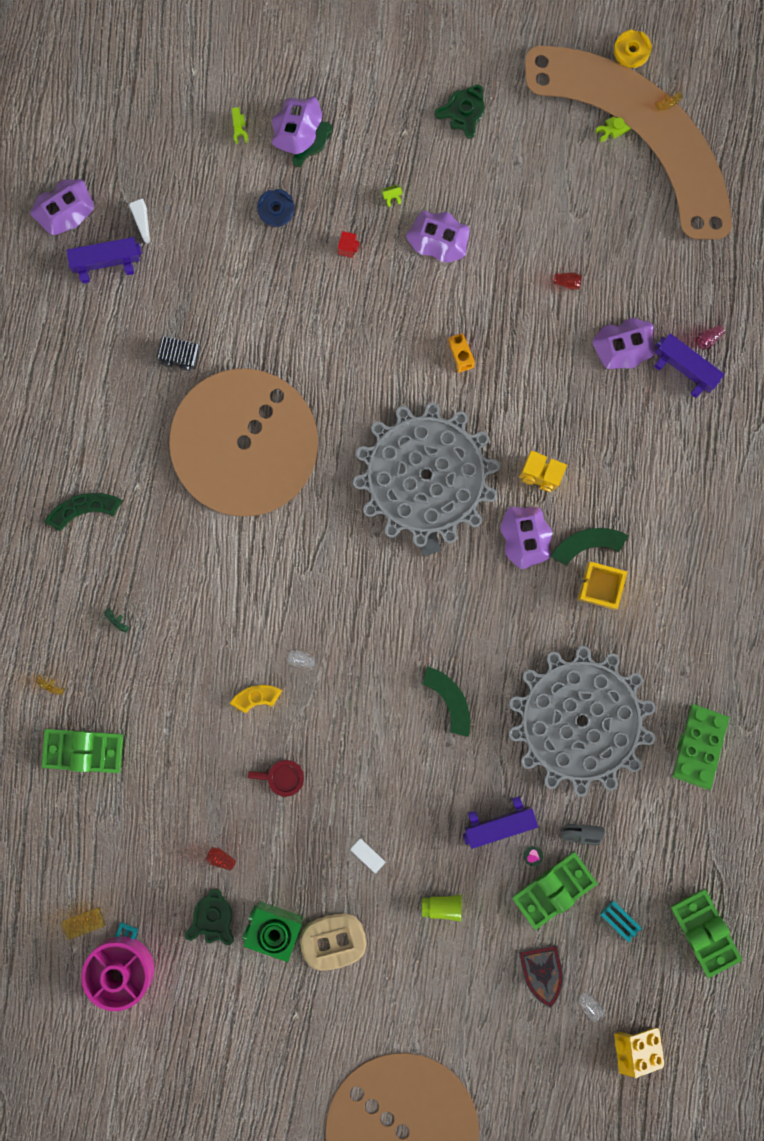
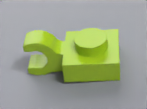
[232,107,249,144]

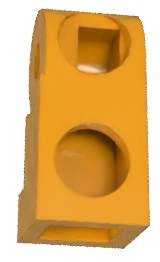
[448,333,475,373]

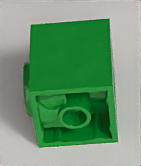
[242,901,304,963]

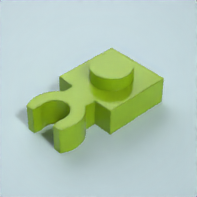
[595,116,631,142]

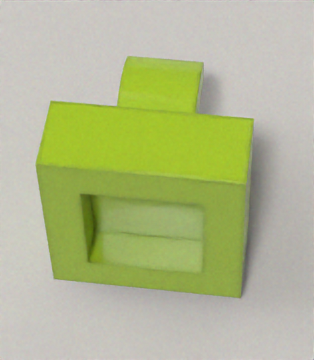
[380,184,402,207]

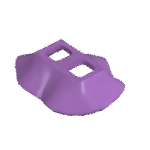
[272,97,322,154]
[31,179,94,235]
[407,211,469,262]
[593,318,655,369]
[501,507,552,569]

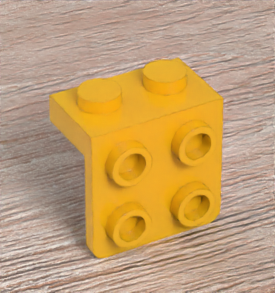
[614,1028,664,1078]

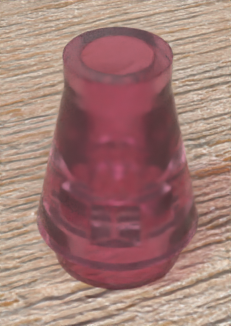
[696,325,725,350]

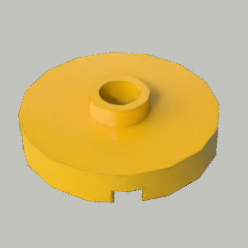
[614,30,652,68]

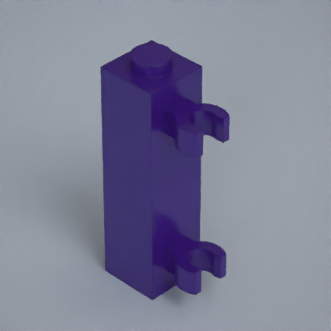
[66,237,142,284]
[654,333,725,398]
[462,796,538,849]

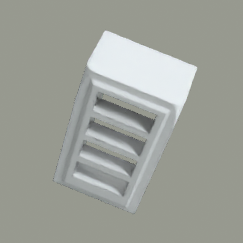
[129,199,150,244]

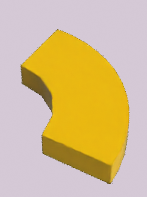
[229,685,283,713]

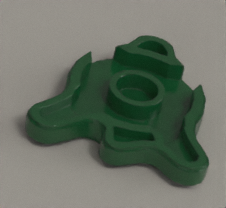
[435,84,485,139]
[284,121,332,168]
[185,888,234,945]

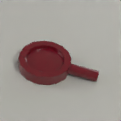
[248,760,305,797]

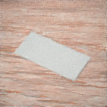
[350,838,386,874]

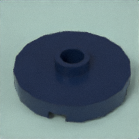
[257,189,295,227]

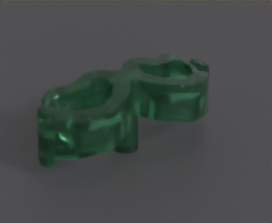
[104,607,131,633]

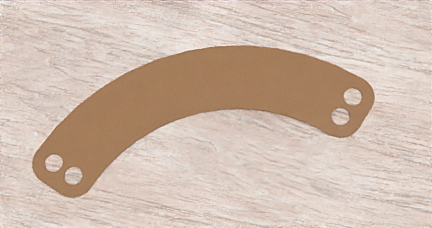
[525,46,732,239]

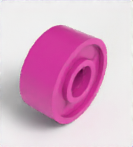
[81,936,154,1011]

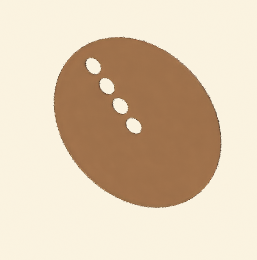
[169,369,318,516]
[326,1053,479,1141]

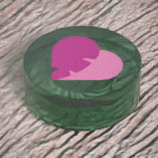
[523,846,543,866]

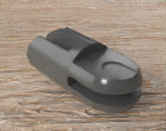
[561,824,605,845]

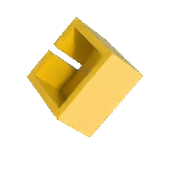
[519,450,567,492]
[577,561,628,610]

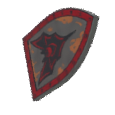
[519,945,563,1009]

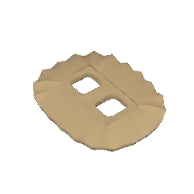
[300,913,367,971]

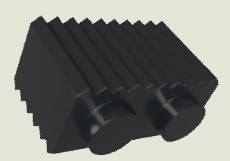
[157,336,201,371]

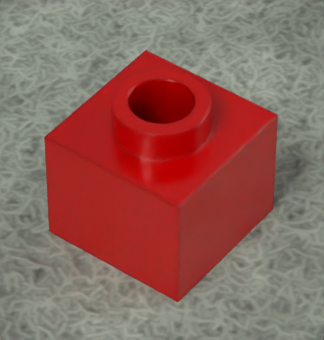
[338,231,360,258]

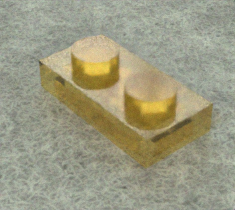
[61,906,106,940]

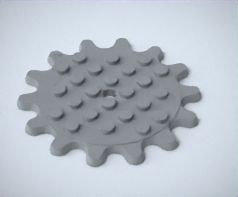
[353,402,500,547]
[509,646,656,797]

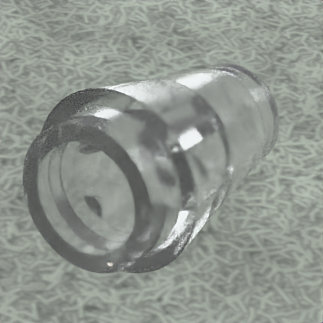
[286,648,316,668]
[578,991,605,1023]

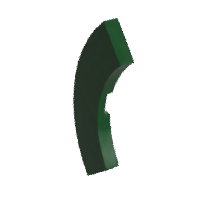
[44,493,123,532]
[550,528,629,566]
[422,666,471,737]

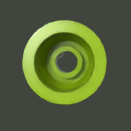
[422,894,462,922]

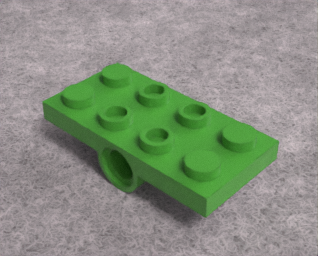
[672,704,730,791]
[41,729,124,773]
[512,851,598,930]
[670,888,743,978]

